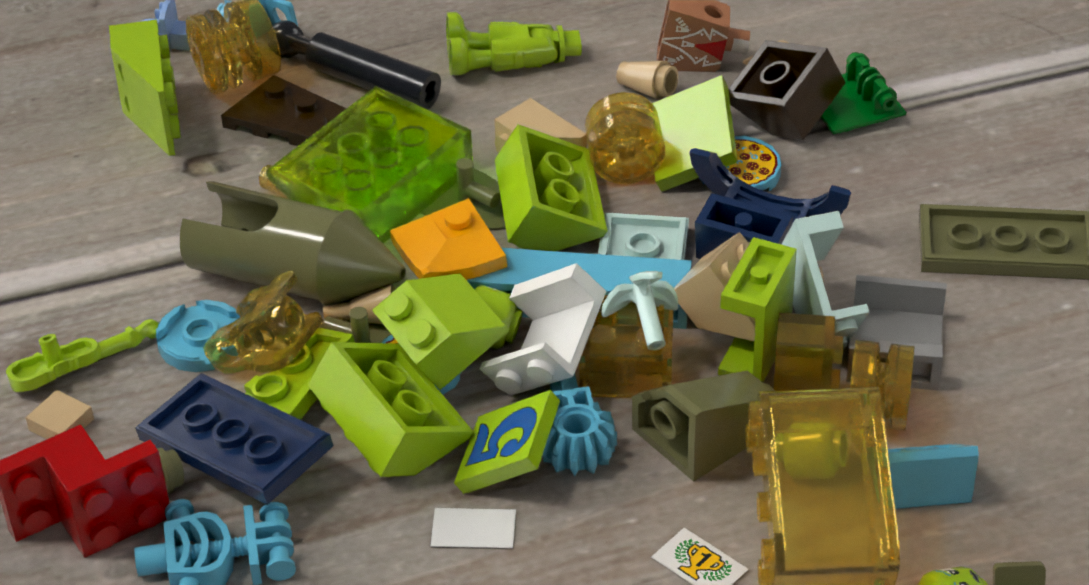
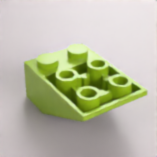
[109,19,181,156]

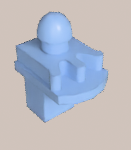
[142,0,208,52]

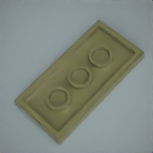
[919,204,1089,280]

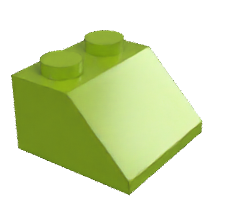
[372,273,510,390]

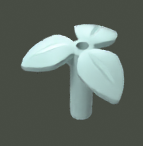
[602,271,678,350]

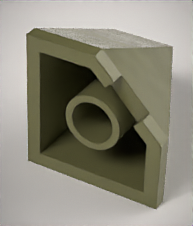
[632,371,780,482]

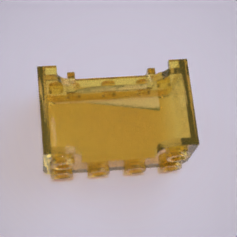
[745,387,900,585]

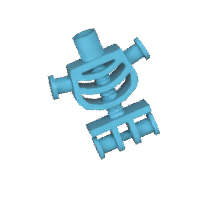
[134,499,296,585]

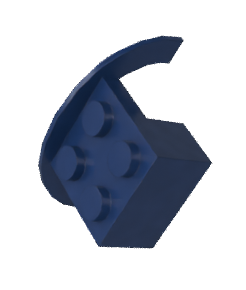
[689,148,851,259]

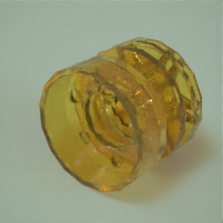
[186,0,281,95]

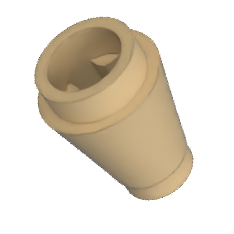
[616,61,678,100]

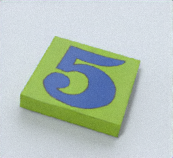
[454,390,560,494]

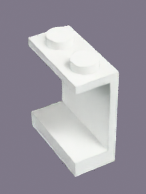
[480,263,606,396]

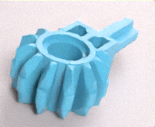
[542,374,617,477]

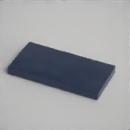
[135,373,334,505]

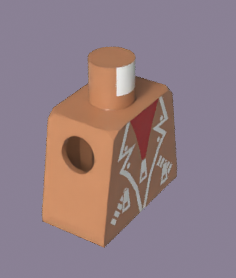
[656,0,750,72]

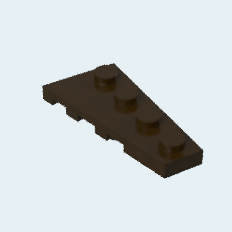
[221,75,397,165]

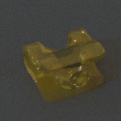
[203,271,324,374]

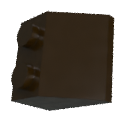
[728,40,846,140]

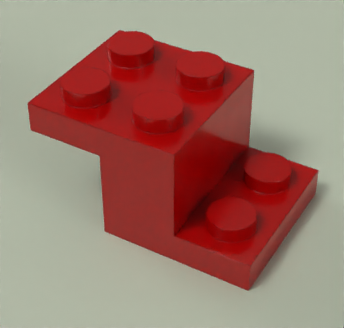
[0,424,170,558]

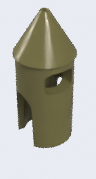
[179,181,406,306]

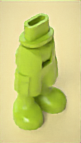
[446,12,582,75]

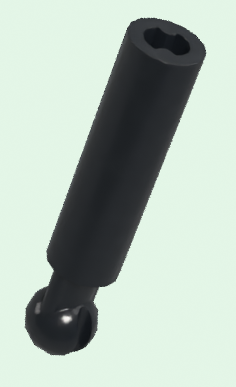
[266,20,441,111]

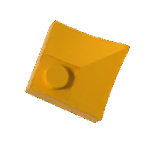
[390,198,508,280]

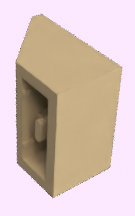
[674,232,756,341]

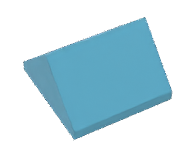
[863,443,979,510]

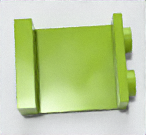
[718,237,797,382]

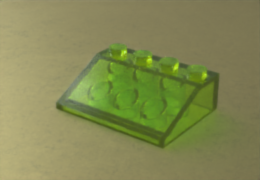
[266,86,474,244]

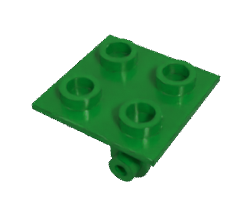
[820,52,907,135]

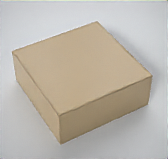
[25,390,94,439]

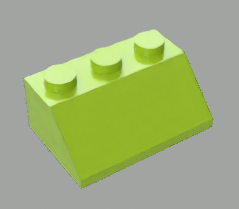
[494,124,607,251]
[308,342,474,477]

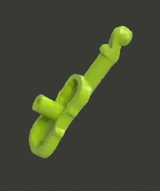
[6,319,159,392]

